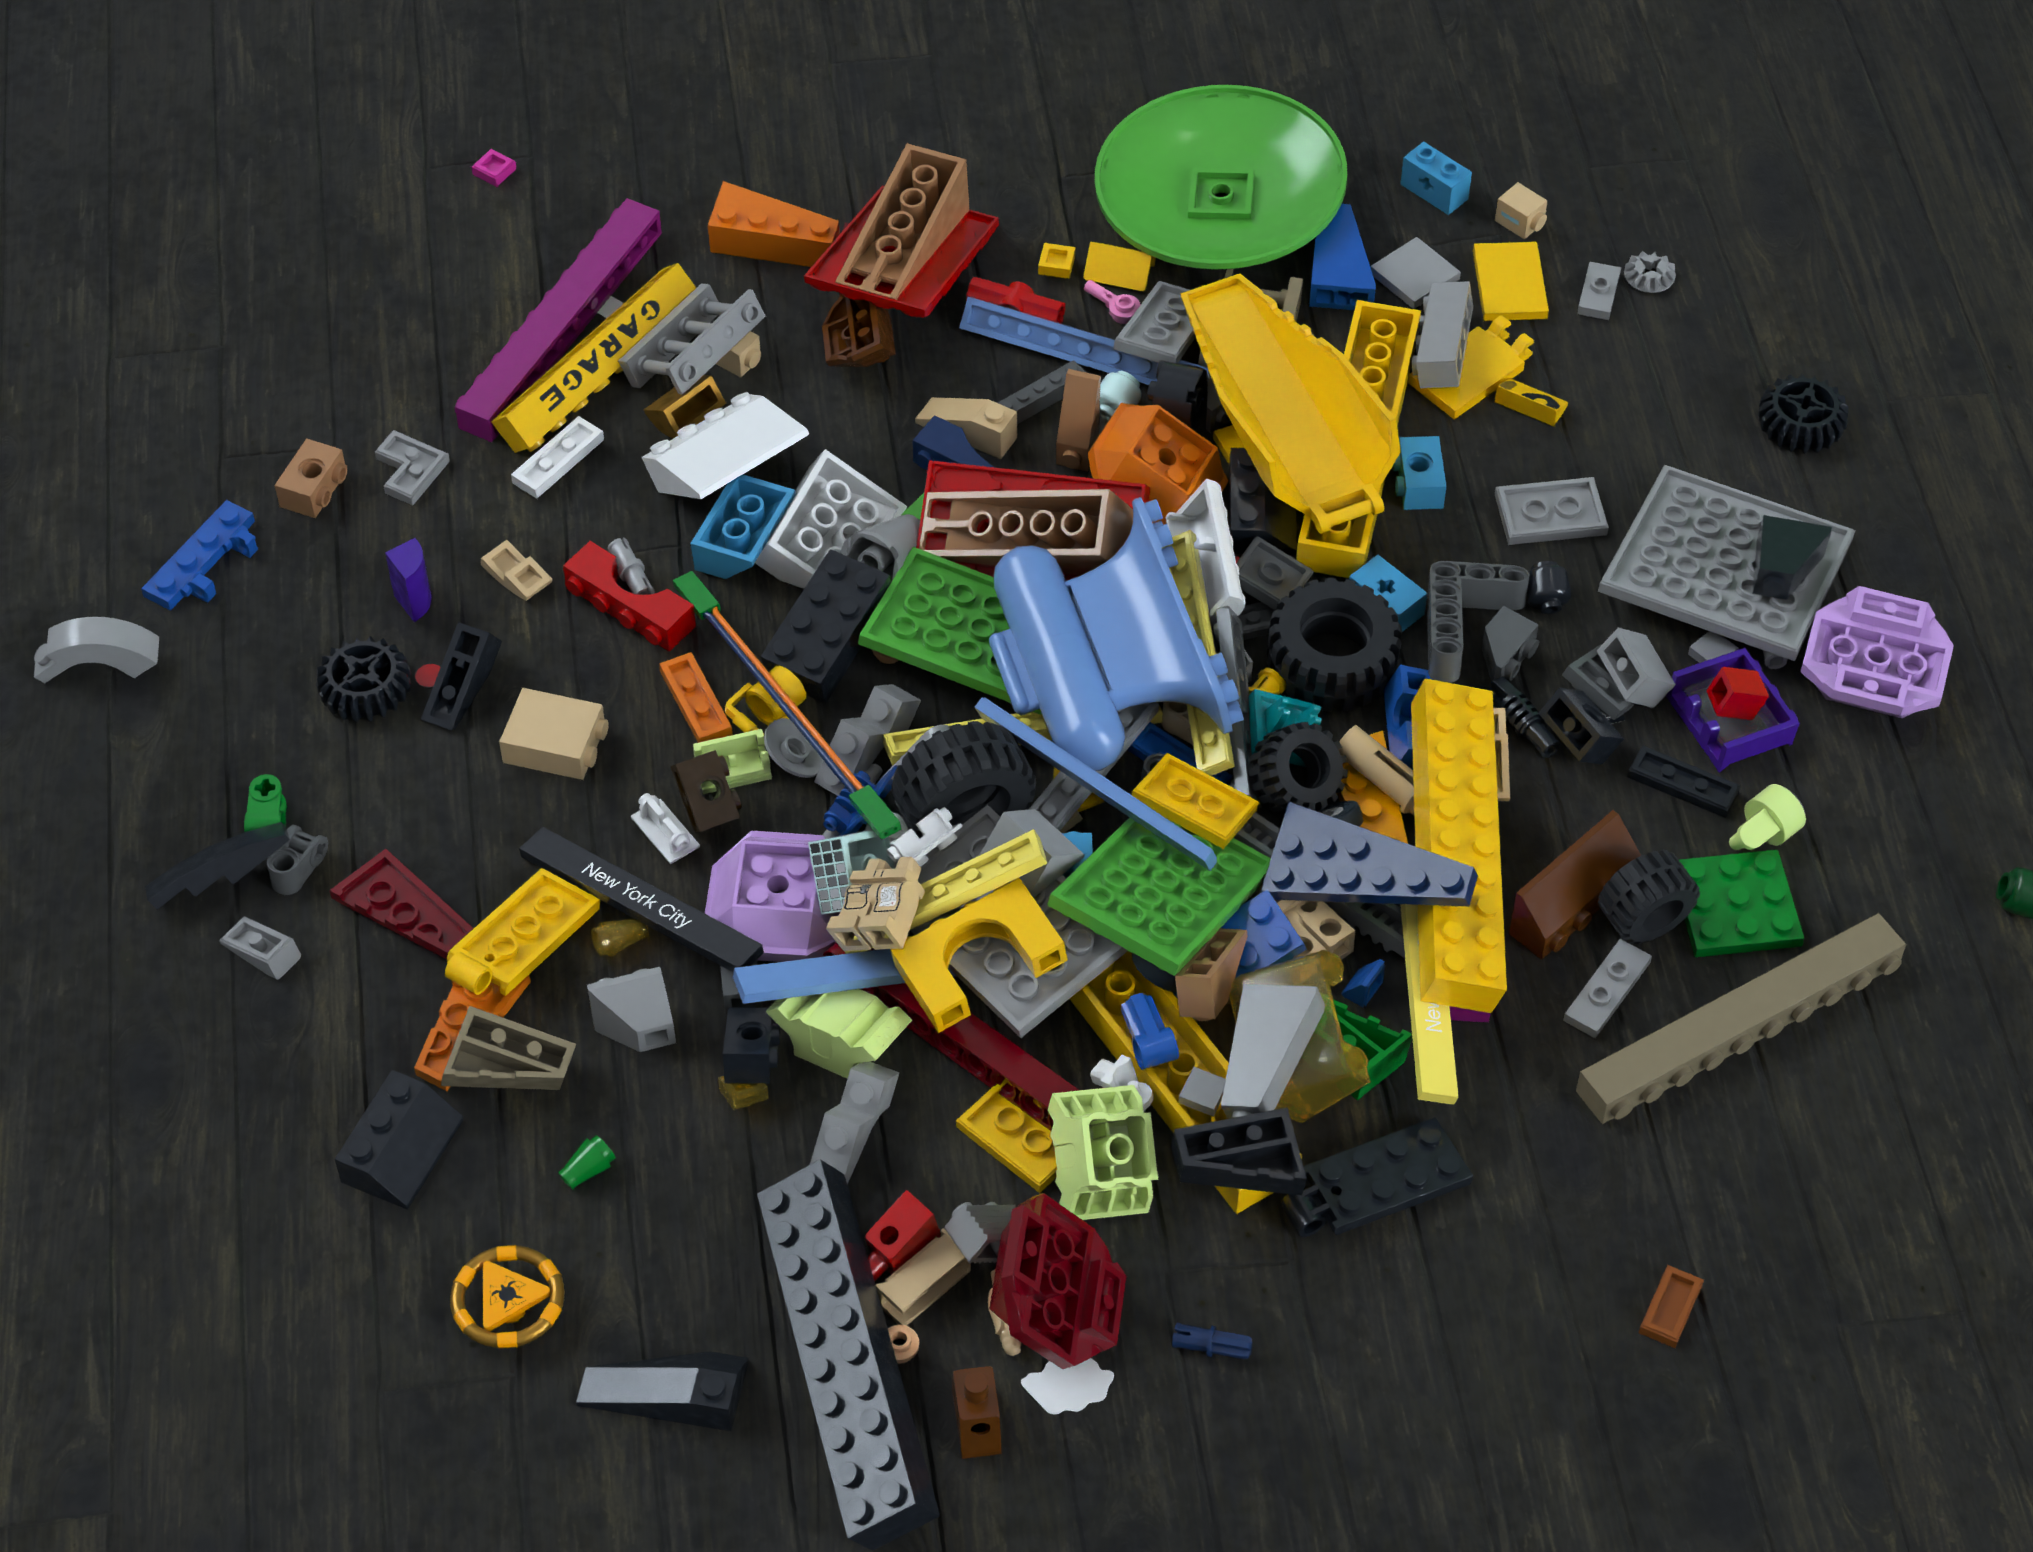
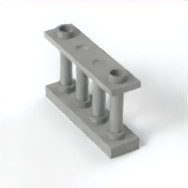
[618,283,765,395]

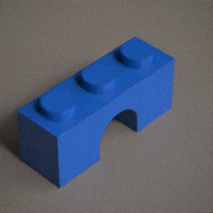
[1383,665,1433,770]

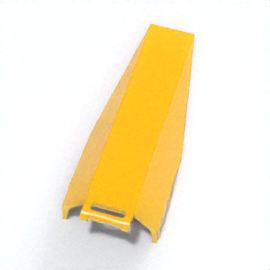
[1180,273,1401,534]

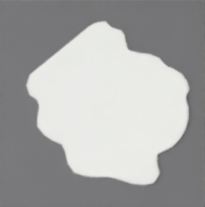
[1021,1358,1114,1415]

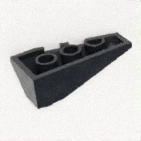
[576,1351,749,1431]

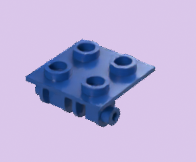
[823,765,898,836]

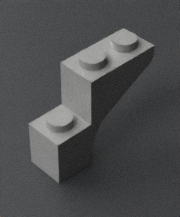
[814,684,921,796]
[810,1062,899,1184]

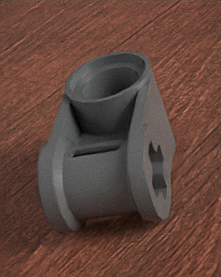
[267,824,328,895]

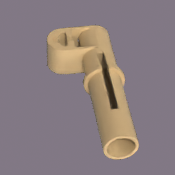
[1339,725,1416,847]

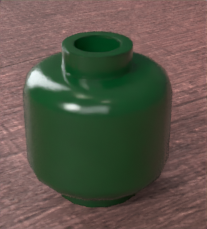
[1996,867,2033,919]

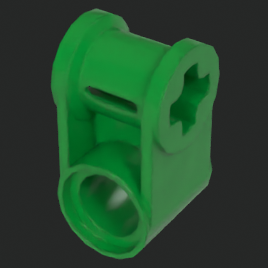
[244,774,287,832]

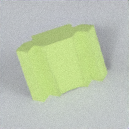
[765,989,912,1079]
[1047,1085,1158,1220]

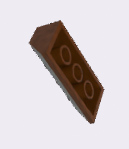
[1509,810,1641,960]

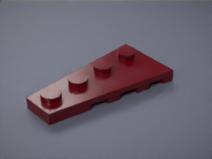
[329,849,474,959]

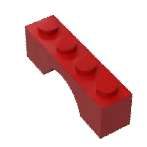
[563,541,696,652]

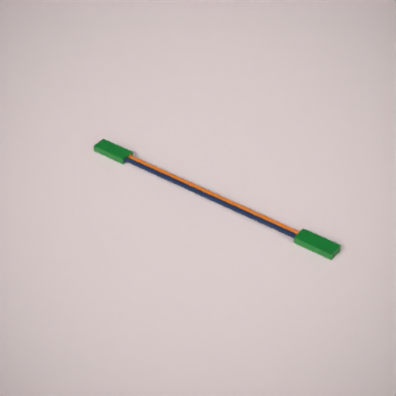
[673,571,902,840]

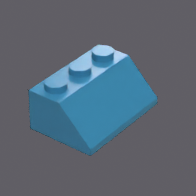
[690,474,796,579]

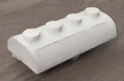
[1165,479,1245,631]

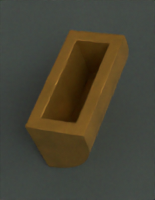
[644,375,726,438]

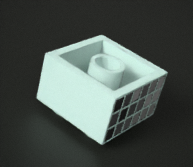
[808,830,895,915]

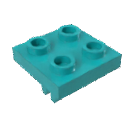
[1248,689,1322,767]

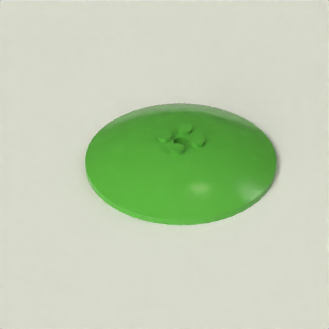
[1095,85,1347,269]

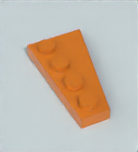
[414,975,531,1091]

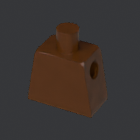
[952,1366,1002,1459]

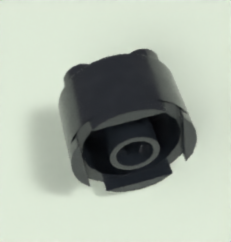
[1147,360,1208,432]

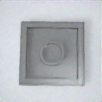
[1370,237,1461,309]

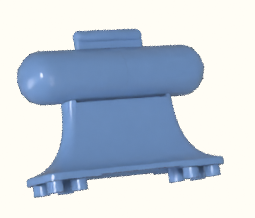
[989,497,1244,771]

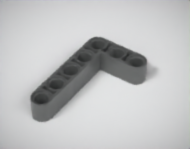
[1427,561,1530,683]

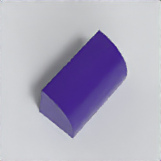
[385,538,432,622]

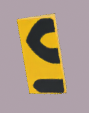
[1495,378,1568,427]

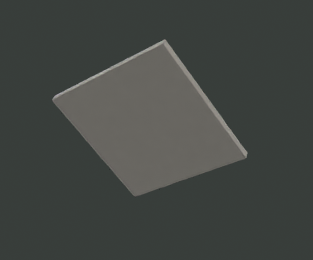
[1598,465,1856,661]

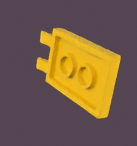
[1408,315,1534,420]

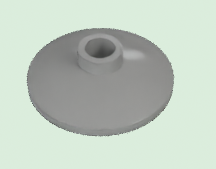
[764,718,823,778]

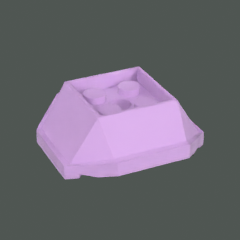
[1801,586,1954,718]
[705,831,840,962]

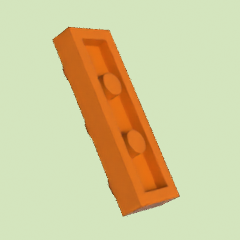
[659,652,733,743]

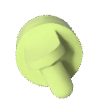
[1729,784,1806,850]

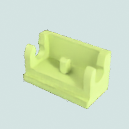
[693,729,772,794]

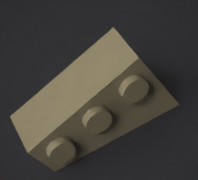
[441,1006,576,1090]

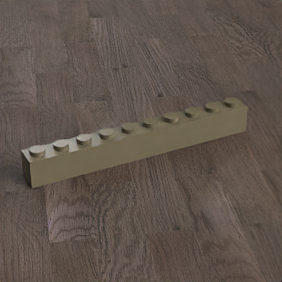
[1576,913,1906,1124]

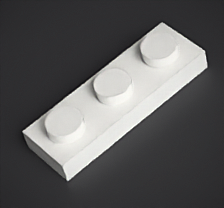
[511,416,604,499]

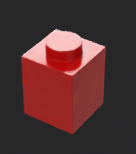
[1706,667,1769,720]

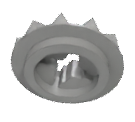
[1624,251,1676,293]

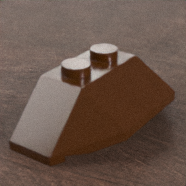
[822,293,896,367]

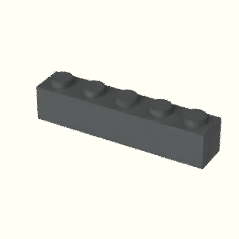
[998,360,1085,424]

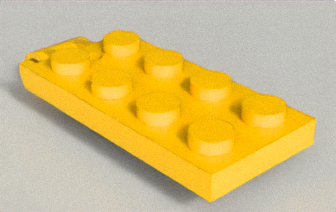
[445,868,600,996]

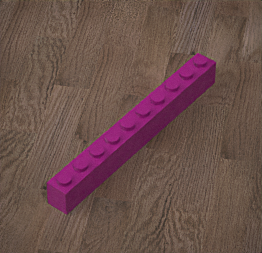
[455,198,662,442]

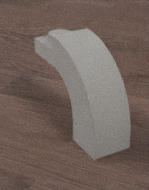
[34,617,159,683]

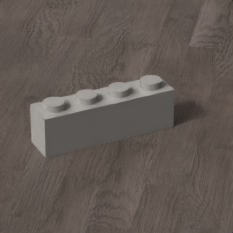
[1412,281,1473,388]

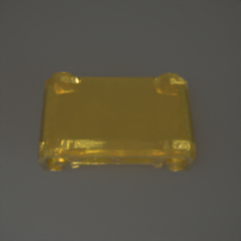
[1229,950,1371,1123]

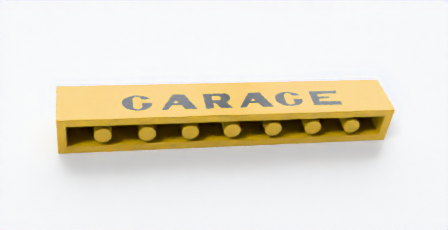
[491,263,696,453]

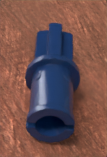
[1172,1322,1252,1359]

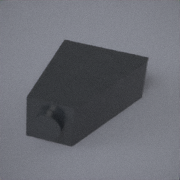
[1752,515,1832,600]

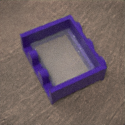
[1666,648,1800,773]

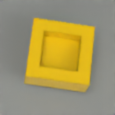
[1038,243,1075,279]

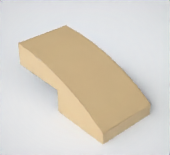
[481,540,552,601]

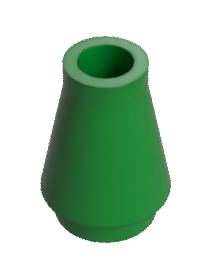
[558,1135,616,1190]

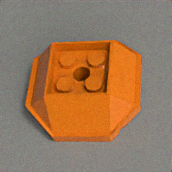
[1088,403,1229,525]

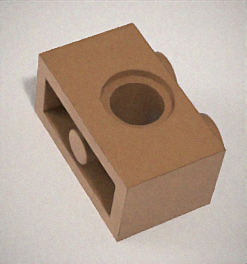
[275,438,347,518]

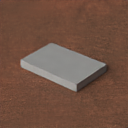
[1495,477,1609,545]

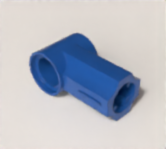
[1121,993,1179,1070]

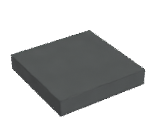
[1236,536,1314,610]

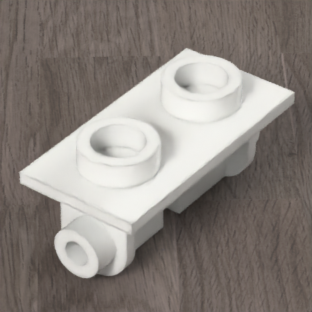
[631,793,700,864]
[886,807,963,867]

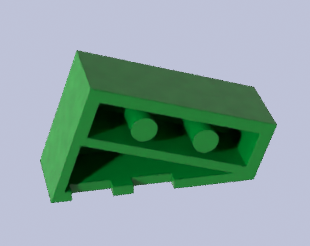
[1302,994,1412,1101]

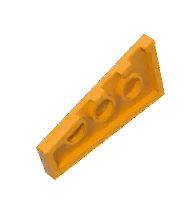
[1336,731,1408,844]

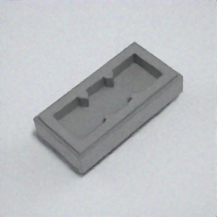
[1577,262,1621,320]

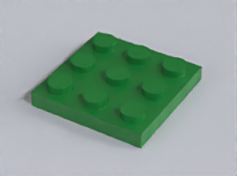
[1679,850,1804,957]

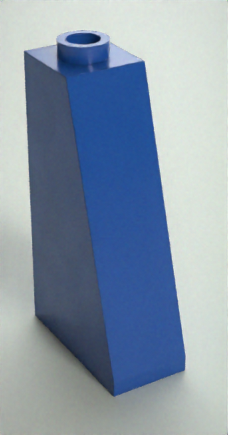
[1309,204,1376,310]

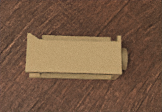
[876,1228,971,1326]

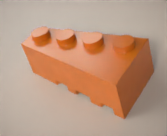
[708,181,840,267]

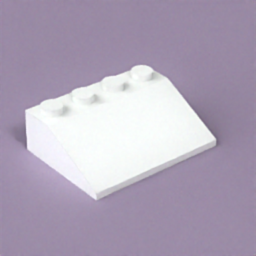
[642,392,809,499]
[755,449,907,589]

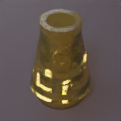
[591,919,649,957]

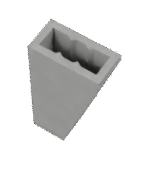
[1221,984,1325,1119]

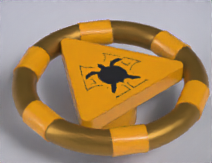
[450,1245,565,1348]

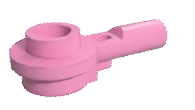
[1084,280,1141,324]

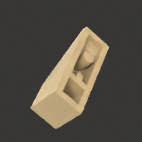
[915,397,1017,459]

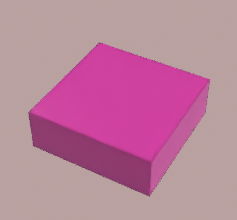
[472,149,516,187]

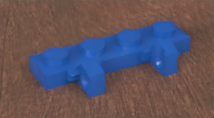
[141,500,258,611]

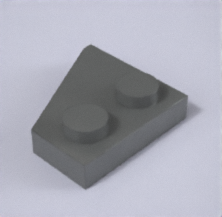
[1562,644,1635,720]

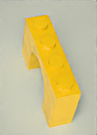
[890,878,1068,1033]

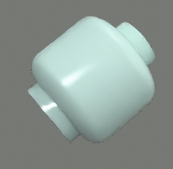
[1100,371,1142,420]

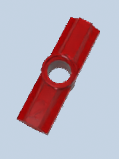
[966,277,1066,324]

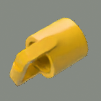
[725,666,806,734]

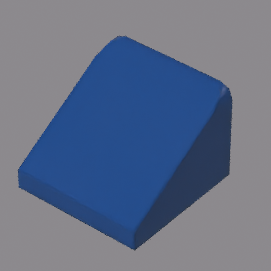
[1341,959,1385,1007]

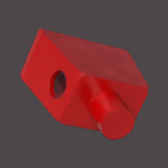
[864,1190,941,1282]

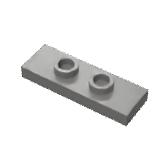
[1563,939,1652,1039]

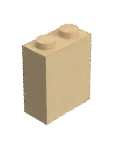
[499,688,608,780]

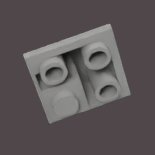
[587,967,676,1052]

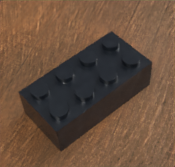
[761,549,891,704]

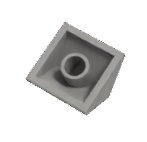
[980,809,1084,898]

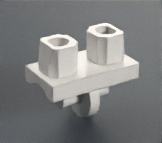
[1090,1055,1153,1112]

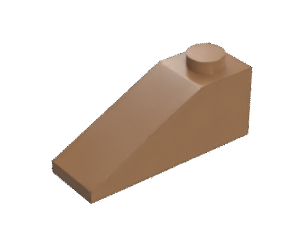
[1056,369,1101,471]
[1175,928,1248,1021]

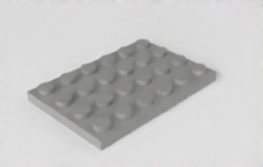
[910,805,1127,1038]

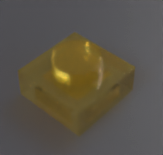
[718,1076,768,1110]

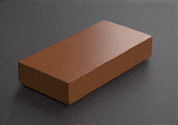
[1639,1265,1704,1348]

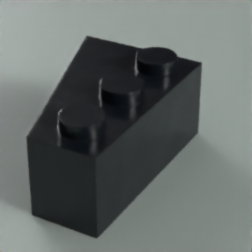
[1171,1108,1307,1196]

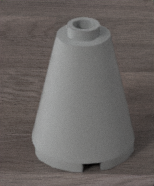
[841,514,920,582]

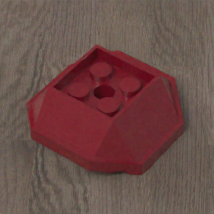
[989,1193,1126,1369]

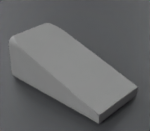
[219,916,301,980]

